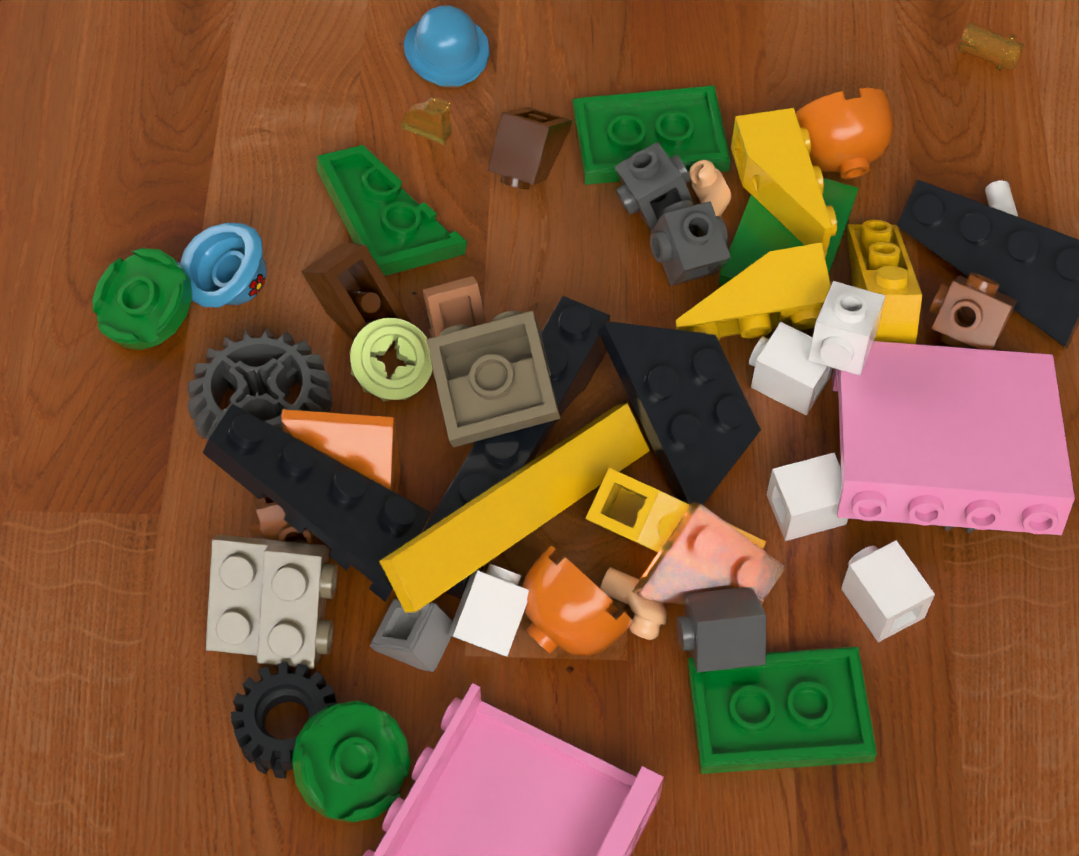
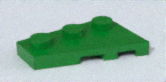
[316,145,467,276]

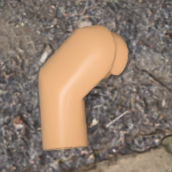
[689,160,731,217]
[600,567,667,640]

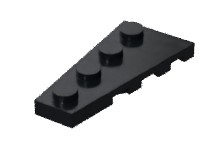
[897,179,1079,349]
[203,404,431,602]

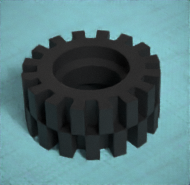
[231,662,337,779]

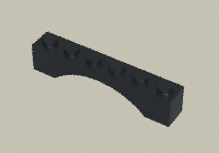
[422,296,610,600]

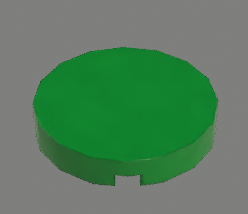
[92,248,192,350]
[292,701,410,822]

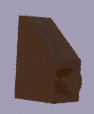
[488,107,573,189]
[301,243,412,360]

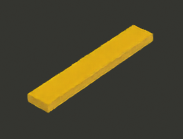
[380,403,650,613]

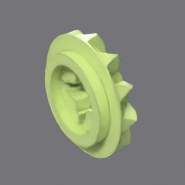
[349,318,433,402]

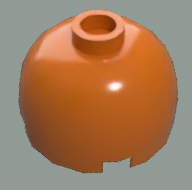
[796,88,893,179]
[522,545,634,656]

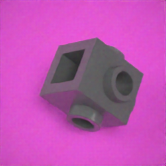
[614,142,695,231]
[650,200,731,286]

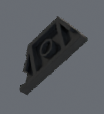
[598,322,761,510]

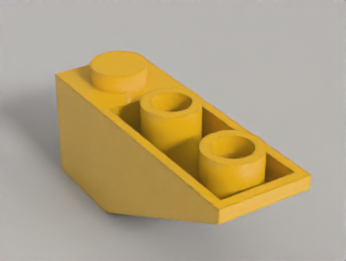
[731,108,837,257]
[847,220,922,344]
[676,242,831,341]
[585,468,766,588]

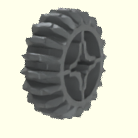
[188,328,333,442]

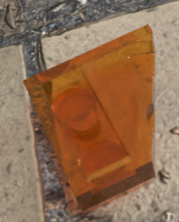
[632,502,786,605]

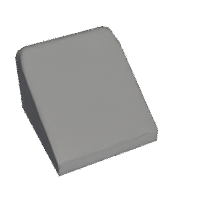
[370,599,452,672]

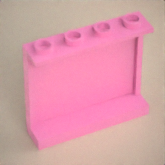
[832,341,1075,535]
[363,683,664,856]

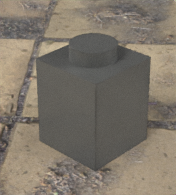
[676,586,766,672]

